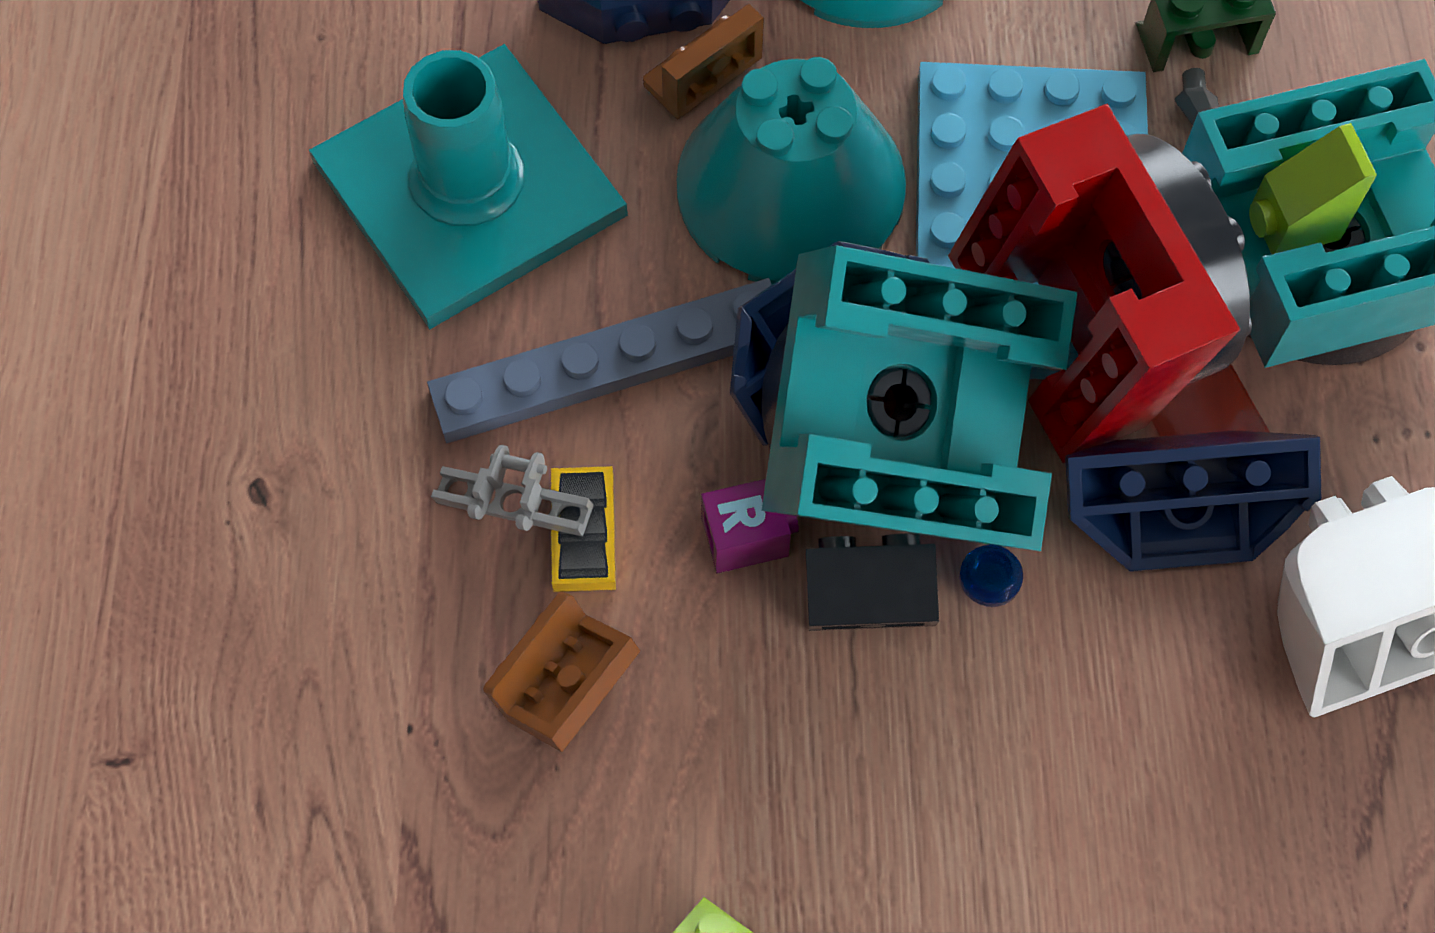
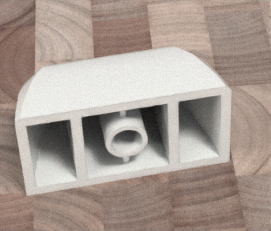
[1277,476,1435,718]

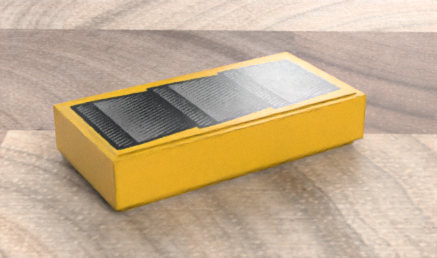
[551,466,616,592]

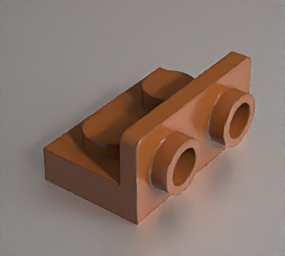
[643,3,764,120]

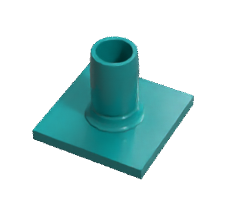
[309,44,628,330]

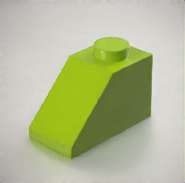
[1249,123,1377,254]

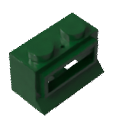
[1135,0,1276,72]

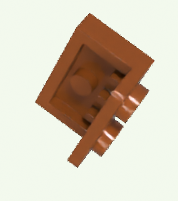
[483,591,640,752]

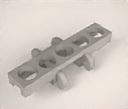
[431,445,594,537]

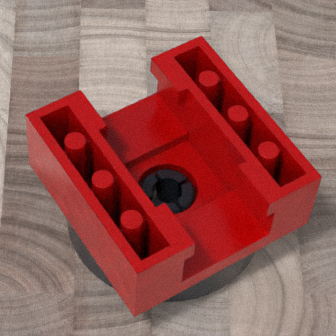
[948,103,1252,464]

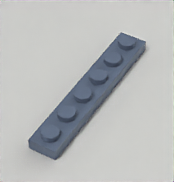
[427,278,772,444]

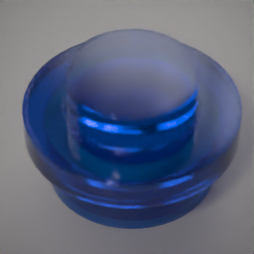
[959,545,1023,607]

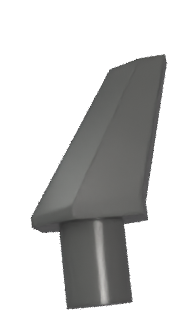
[1175,68,1220,125]

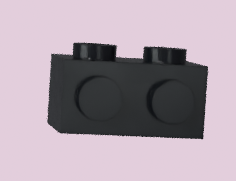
[806,533,939,631]

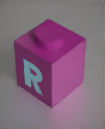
[701,479,799,574]

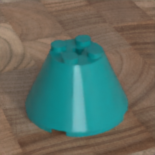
[676,57,906,284]

